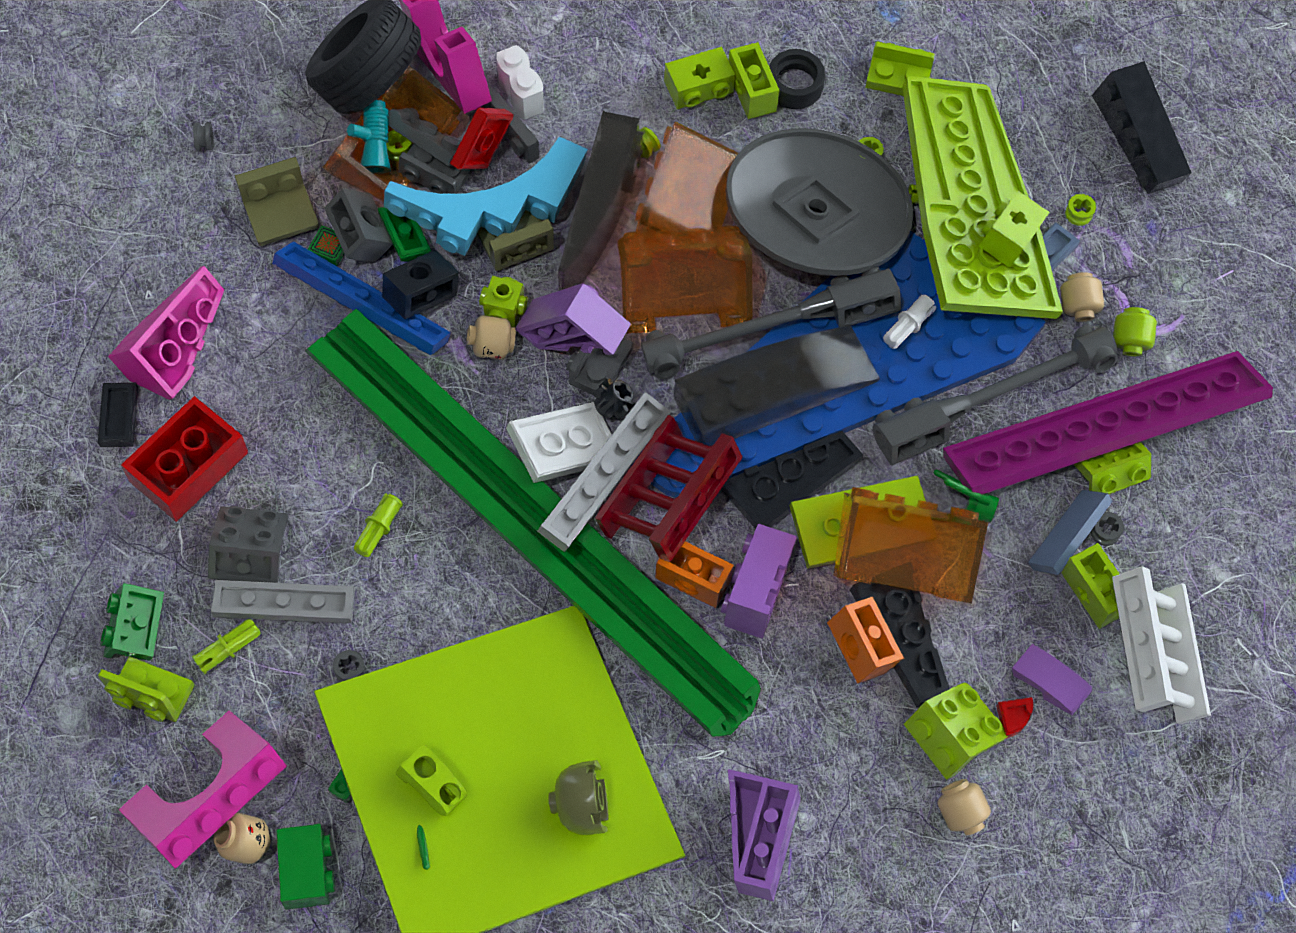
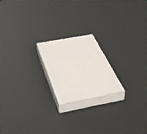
[506,402,612,483]

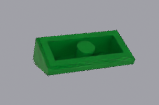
[378,207,431,262]

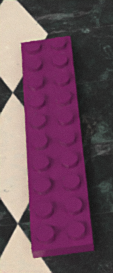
[943,351,1273,494]

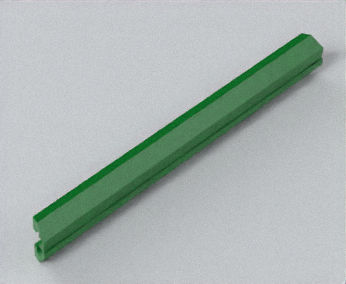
[305,309,761,737]

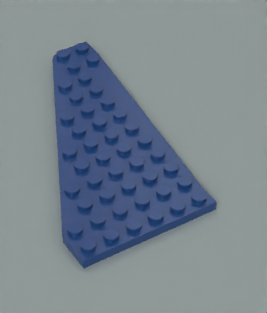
[629,231,1046,498]

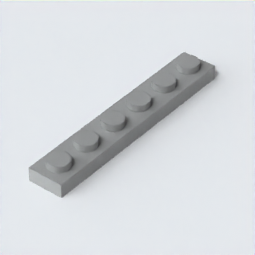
[537,392,671,552]

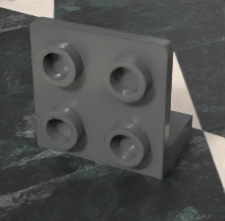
[208,506,288,583]

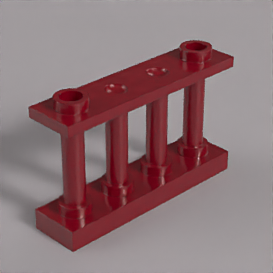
[595,415,742,562]

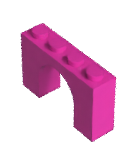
[399,0,492,114]
[118,710,287,869]

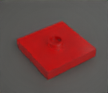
[450,108,514,169]

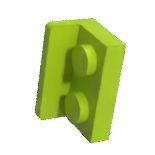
[865,41,935,96]
[1074,442,1151,495]

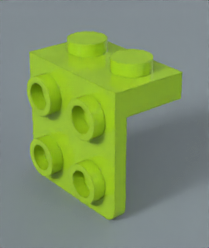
[903,682,1008,780]

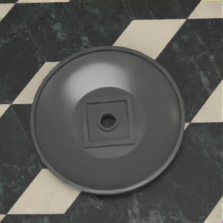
[725,128,913,276]

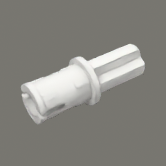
[883,295,936,349]

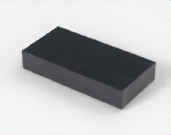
[97,382,138,447]

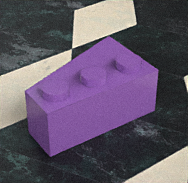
[515,283,631,355]
[721,524,797,639]

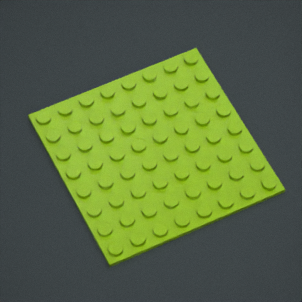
[314,606,686,933]

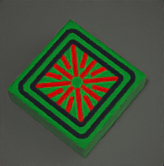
[308,225,344,266]

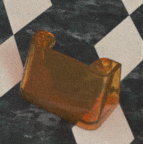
[322,66,462,201]

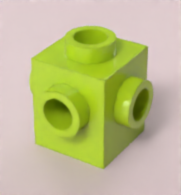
[479,276,528,328]

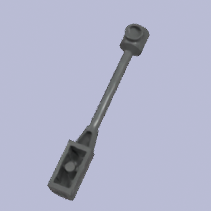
[641,267,901,379]
[873,325,1118,466]

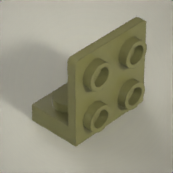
[235,156,319,246]
[477,210,554,271]

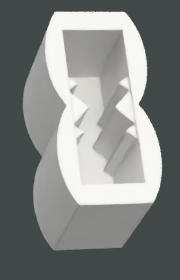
[497,45,544,120]

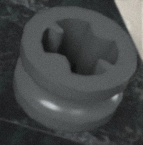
[193,122,214,151]
[1090,512,1124,546]
[333,650,366,682]

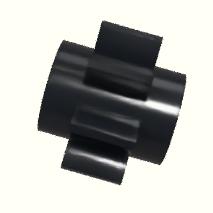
[592,378,635,420]

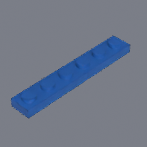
[272,241,451,355]

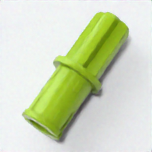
[354,493,403,557]
[192,619,261,675]

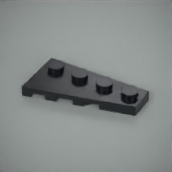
[721,431,863,529]
[850,562,949,708]

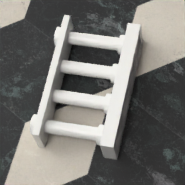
[1112,566,1211,724]

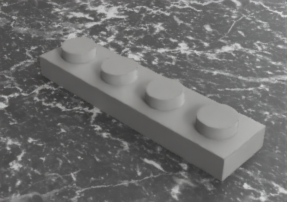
[211,580,355,624]

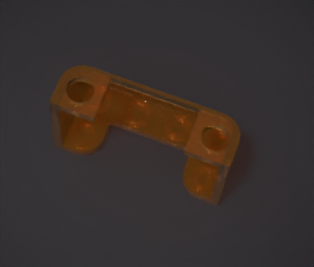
[635,121,738,271]
[617,225,753,334]
[833,487,988,604]

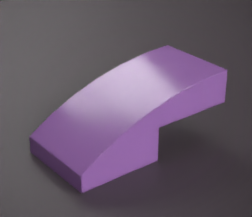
[1012,644,1092,715]

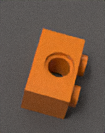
[655,541,734,608]
[827,597,904,684]

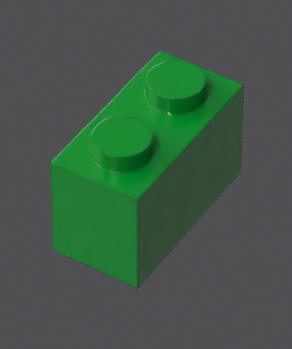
[276,824,335,910]

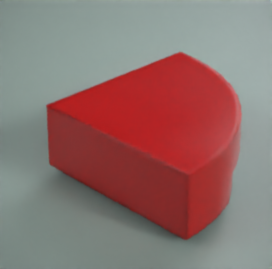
[996,697,1033,739]

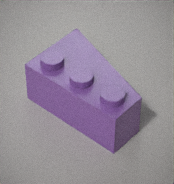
[728,769,801,902]

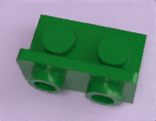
[100,583,164,661]

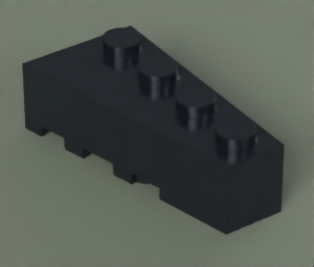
[1092,61,1192,194]

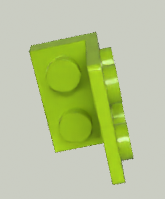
[98,656,195,722]

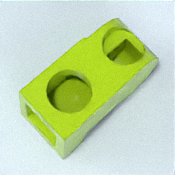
[396,743,467,816]

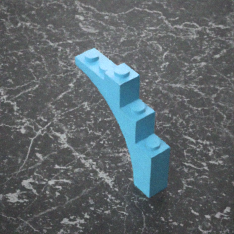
[384,136,588,256]

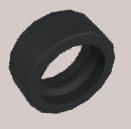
[769,49,825,109]

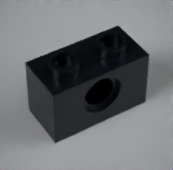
[382,250,459,319]

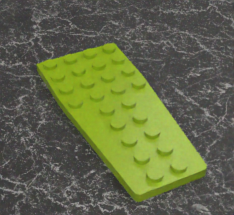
[902,76,1063,319]

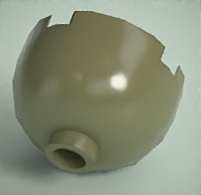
[549,760,608,835]

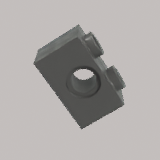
[324,188,393,263]

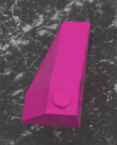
[108,266,224,400]

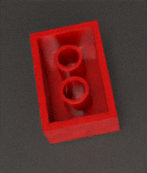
[121,396,248,522]

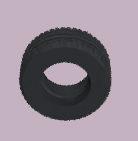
[305,0,421,114]

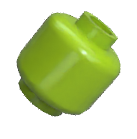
[1113,307,1157,357]

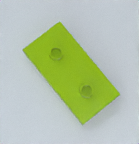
[789,475,937,569]

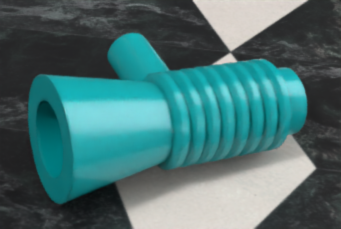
[347,100,391,174]

